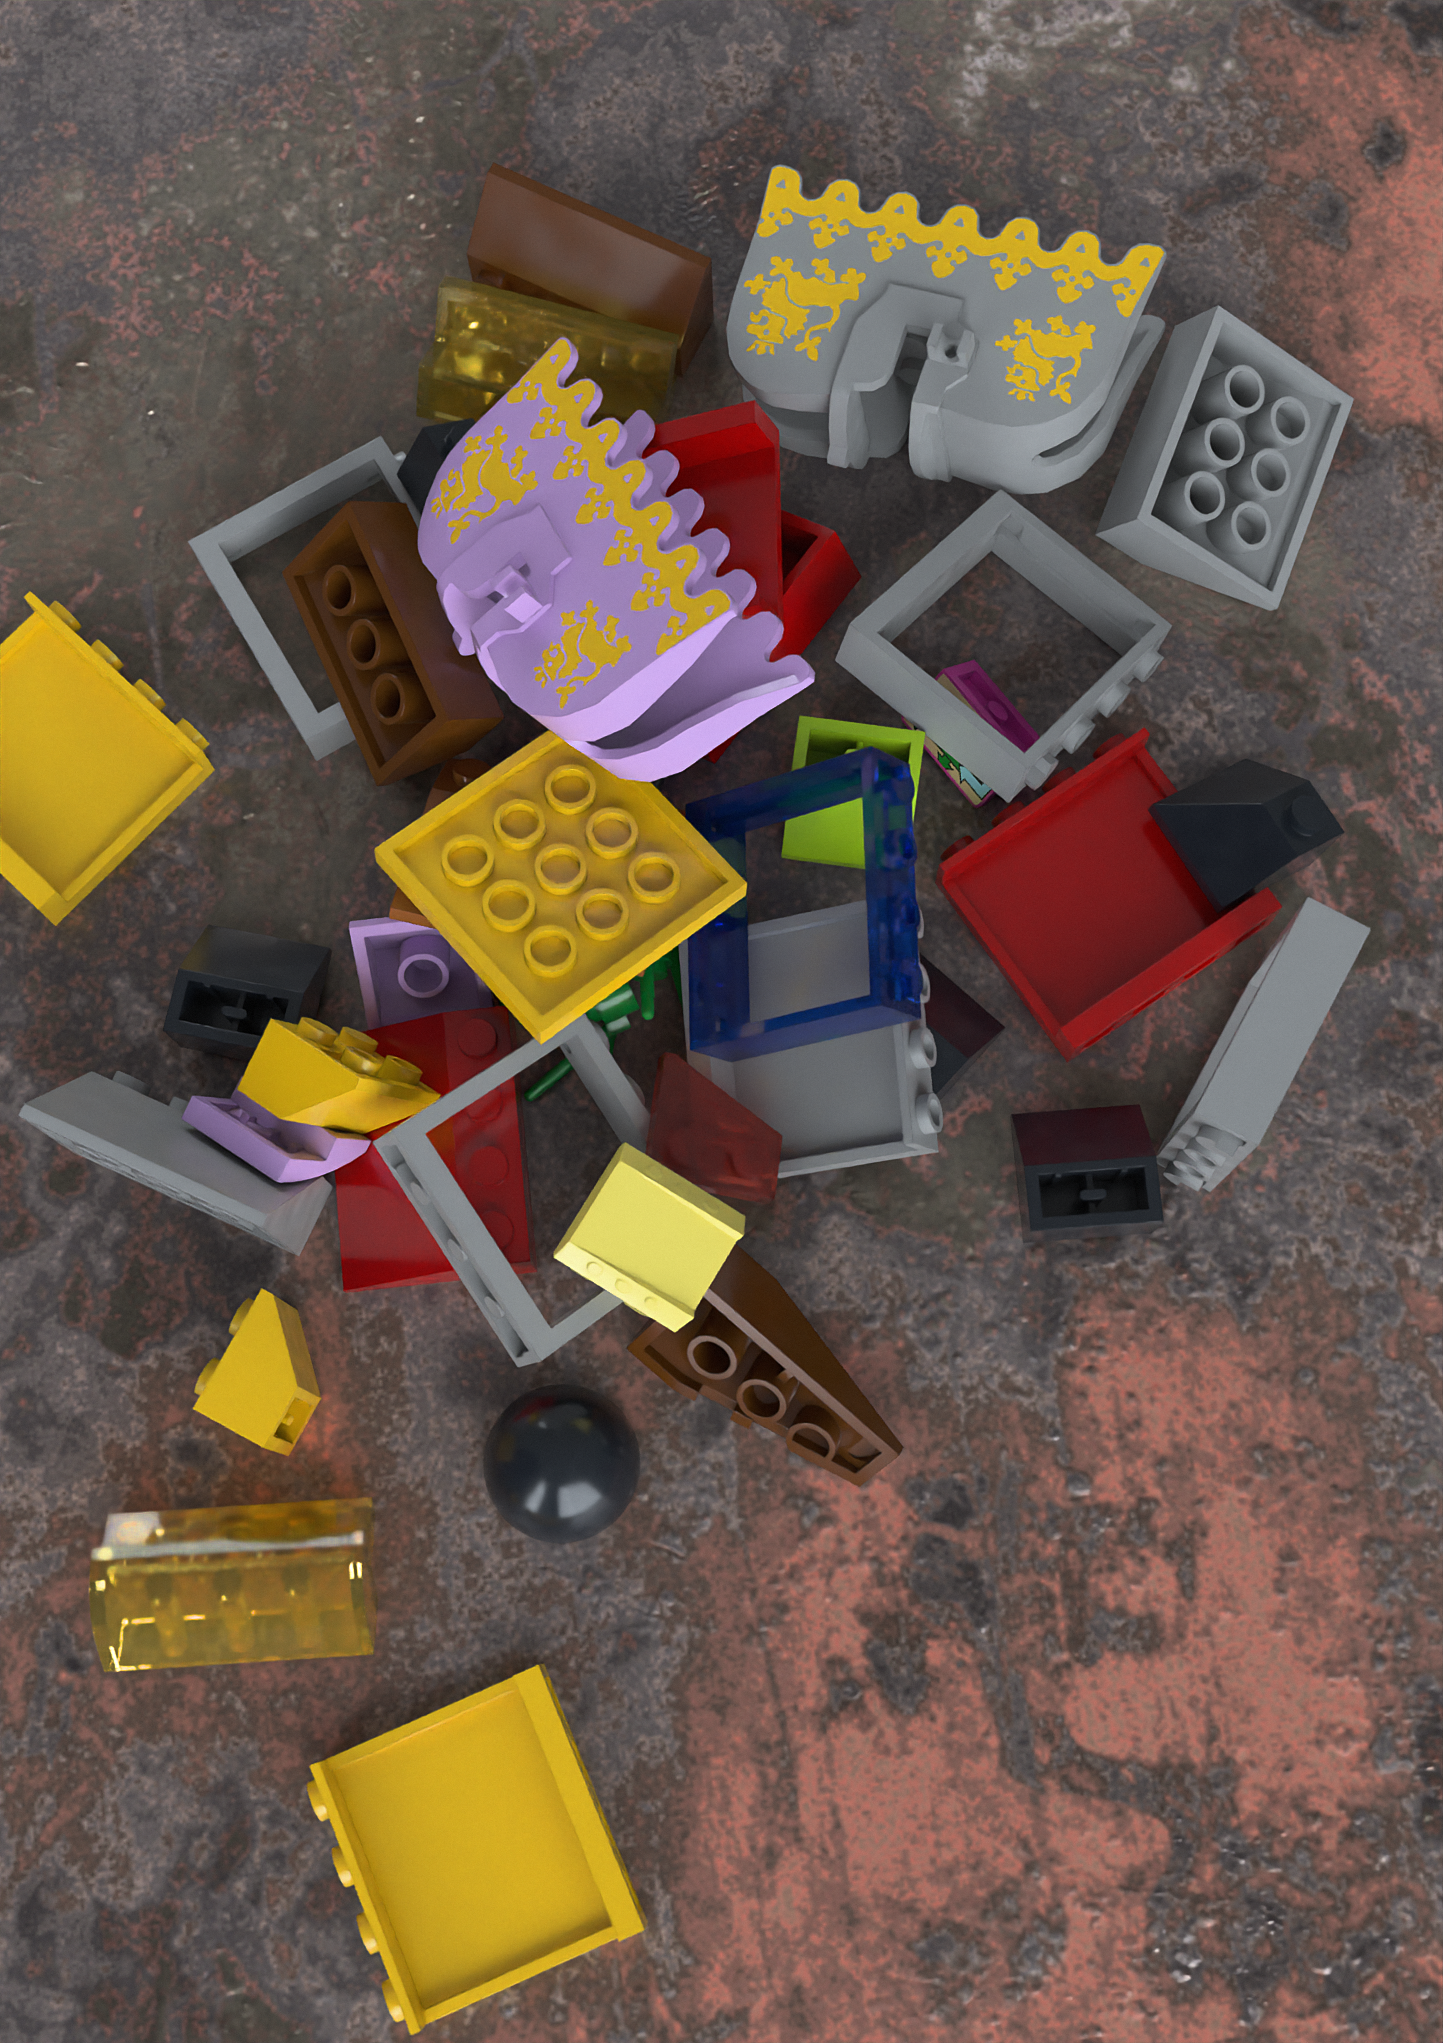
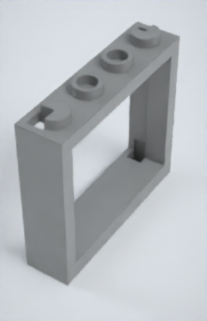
[188,436,483,761]
[835,489,1172,803]
[1156,897,1371,1192]
[372,1013,706,1367]

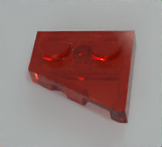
[645,1052,783,1204]

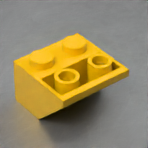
[237,1017,441,1134]
[193,1288,321,1456]

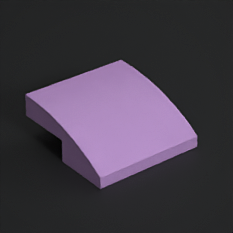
[181,1076,372,1183]

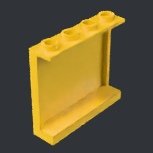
[0,591,215,926]
[307,1664,648,2035]

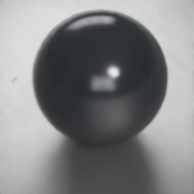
[483,1384,640,1544]

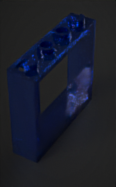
[685,746,923,1063]

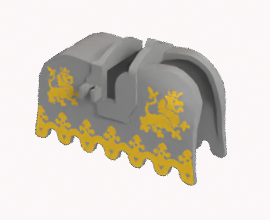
[726,165,1167,495]

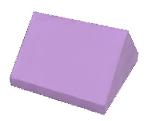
[349,917,495,1030]

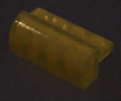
[416,275,679,427]
[89,1497,379,1672]

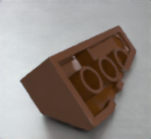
[626,1243,903,1487]

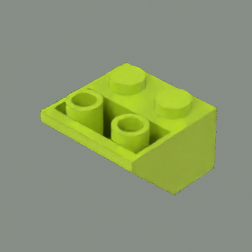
[781,715,925,875]

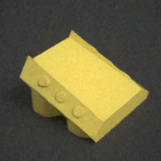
[553,1142,746,1332]

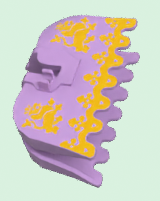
[418,337,815,782]

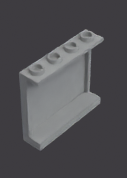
[678,883,943,1187]

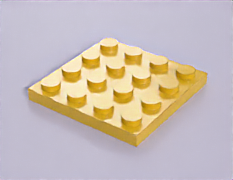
[374,730,747,1045]

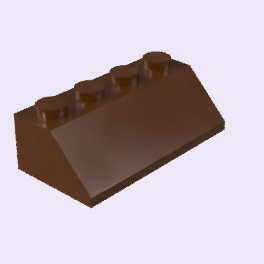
[466,162,714,378]
[282,501,505,787]

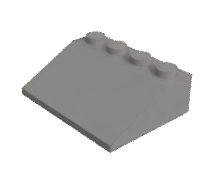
[1095,305,1354,611]
[18,1071,333,1256]

